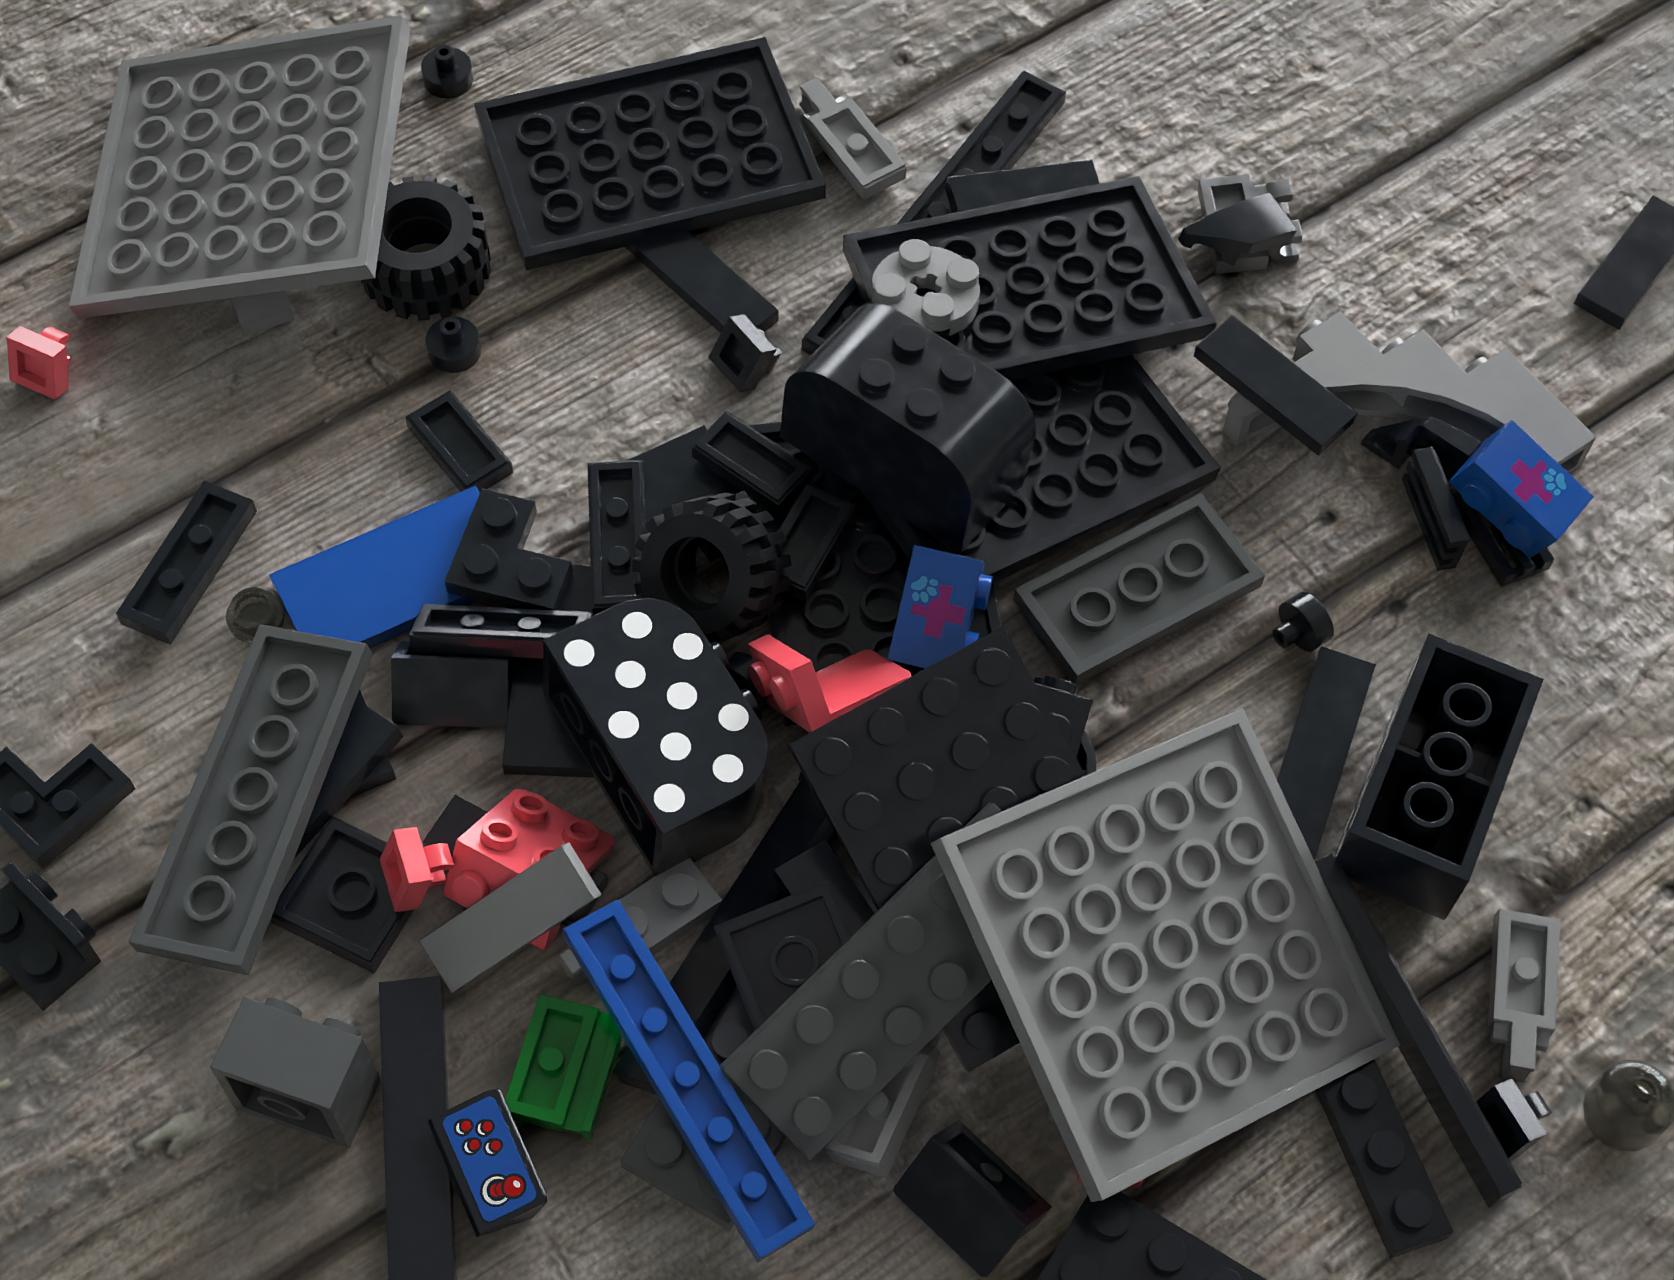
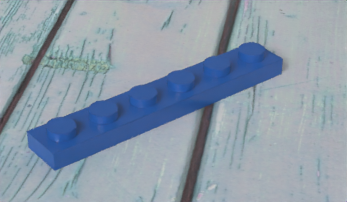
[563,899,815,1263]

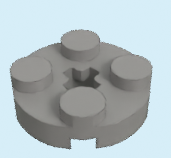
[871,239,980,336]

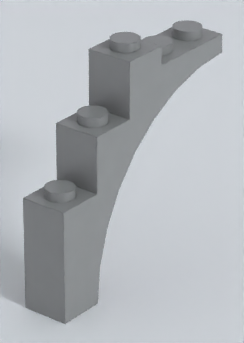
[1222,311,1596,474]

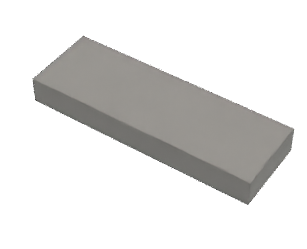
[420,843,602,993]

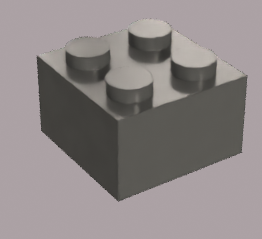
[210,997,381,1148]

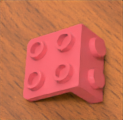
[748,634,911,733]
[442,789,615,951]

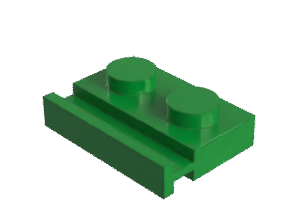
[505,994,623,1140]

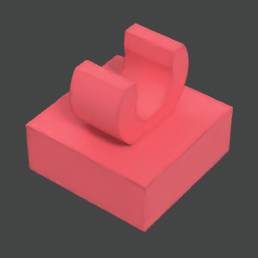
[7,326,71,400]
[380,827,454,912]

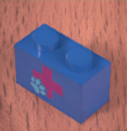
[1449,420,1594,559]
[887,545,993,669]

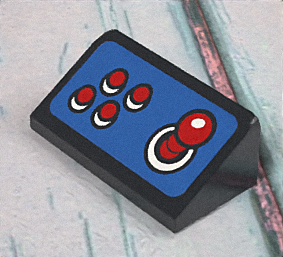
[428,1088,548,1238]

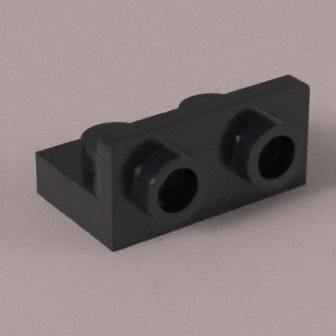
[0,861,101,1011]

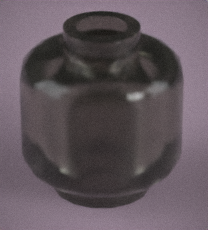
[1583,1060,1674,1152]

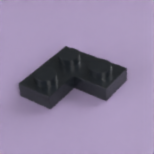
[444,488,573,610]
[0,743,135,869]

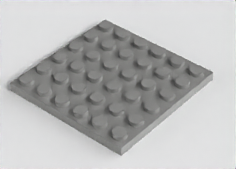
[69,15,411,319]
[931,708,1400,1202]

